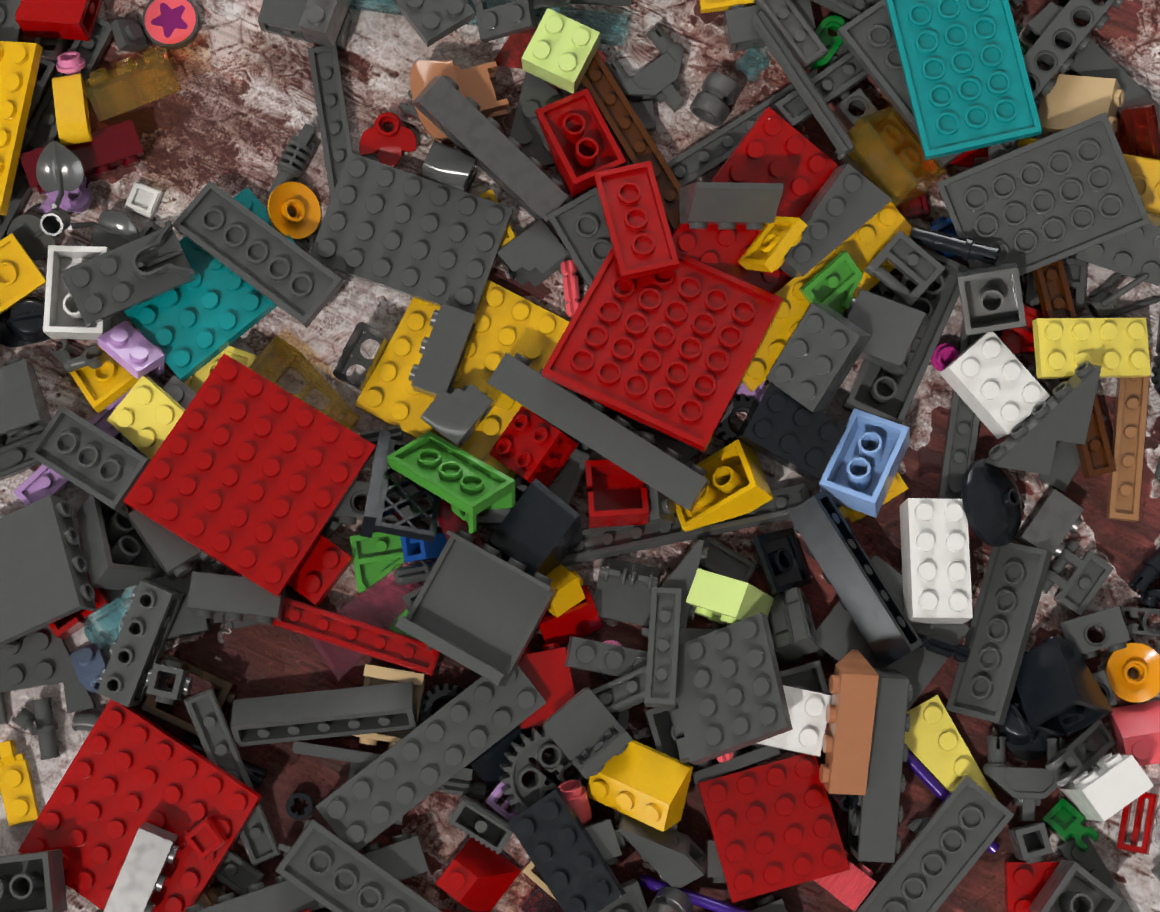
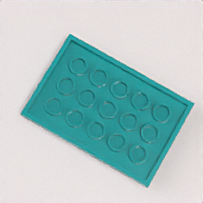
[885,0,1042,161]
[124,187,299,383]

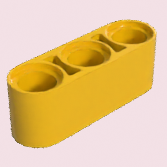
[52,73,92,146]

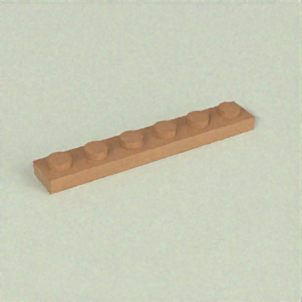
[1106,347,1152,522]

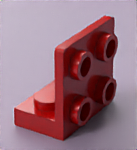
[489,406,578,488]

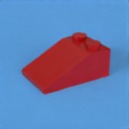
[535,88,626,197]

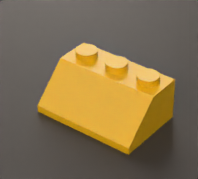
[587,740,693,832]

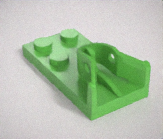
[387,431,515,534]

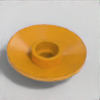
[267,181,321,239]
[1105,643,1160,703]

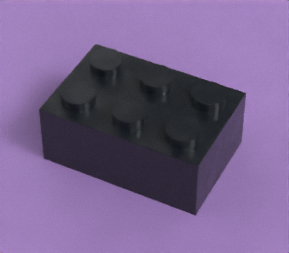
[735,383,847,481]

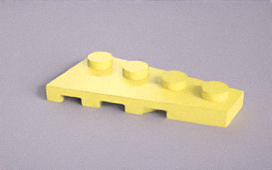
[904,695,998,801]

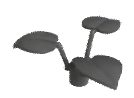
[7,141,140,261]

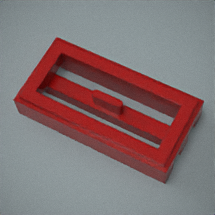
[1117,792,1159,855]

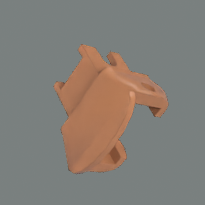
[410,59,509,148]

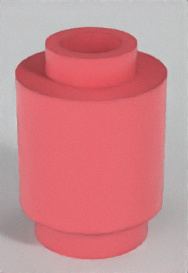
[558,780,592,826]

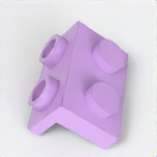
[98,321,165,380]

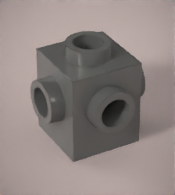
[146,659,193,705]

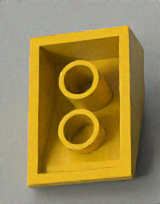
[675,439,774,532]

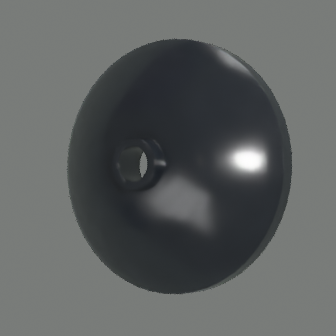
[962,458,1022,547]

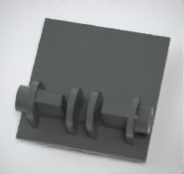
[593,558,660,627]

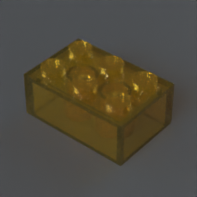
[85,46,182,122]
[847,107,946,207]

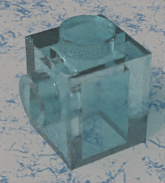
[84,598,127,650]

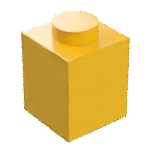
[546,564,585,618]

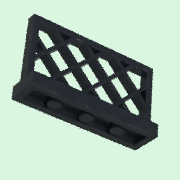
[360,430,441,542]

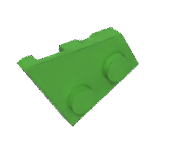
[799,251,863,315]
[349,532,405,593]

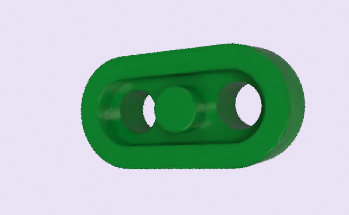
[810,15,847,69]

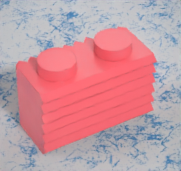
[814,851,877,912]

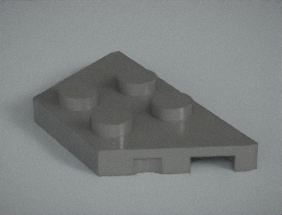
[510,72,564,167]

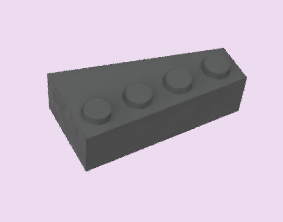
[780,163,893,278]

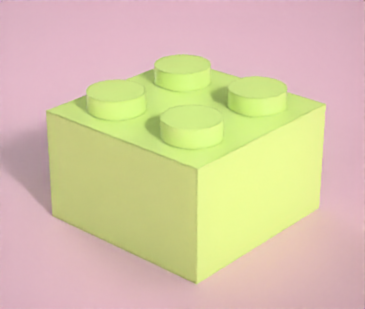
[521,8,600,94]
[686,568,774,626]

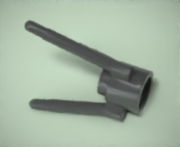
[1087,272,1160,318]

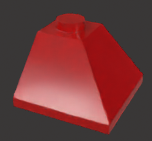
[435,837,522,912]

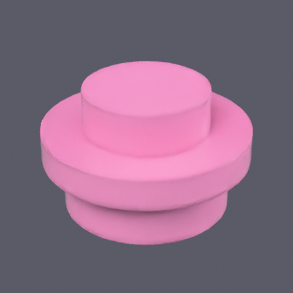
[56,51,86,76]

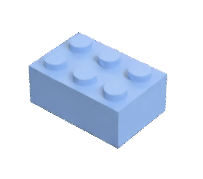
[819,408,910,518]

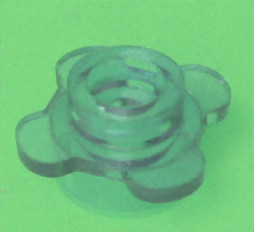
[734,48,769,82]

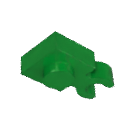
[1042,798,1099,853]

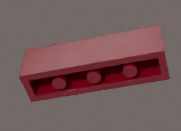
[20,119,144,195]

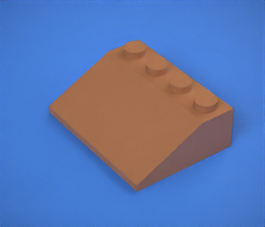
[819,649,879,795]

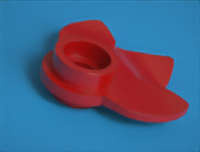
[359,112,417,167]

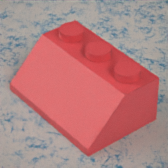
[1109,701,1160,766]

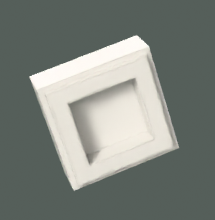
[124,181,163,220]

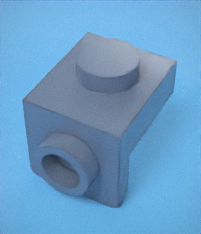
[70,640,108,695]

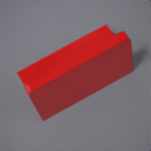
[539,585,602,645]

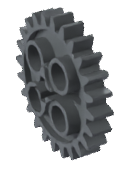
[499,727,590,814]

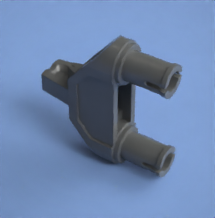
[605,24,685,113]
[983,736,1070,822]

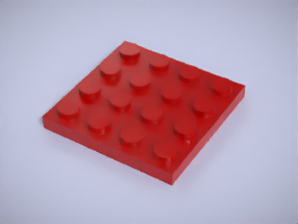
[697,754,850,903]

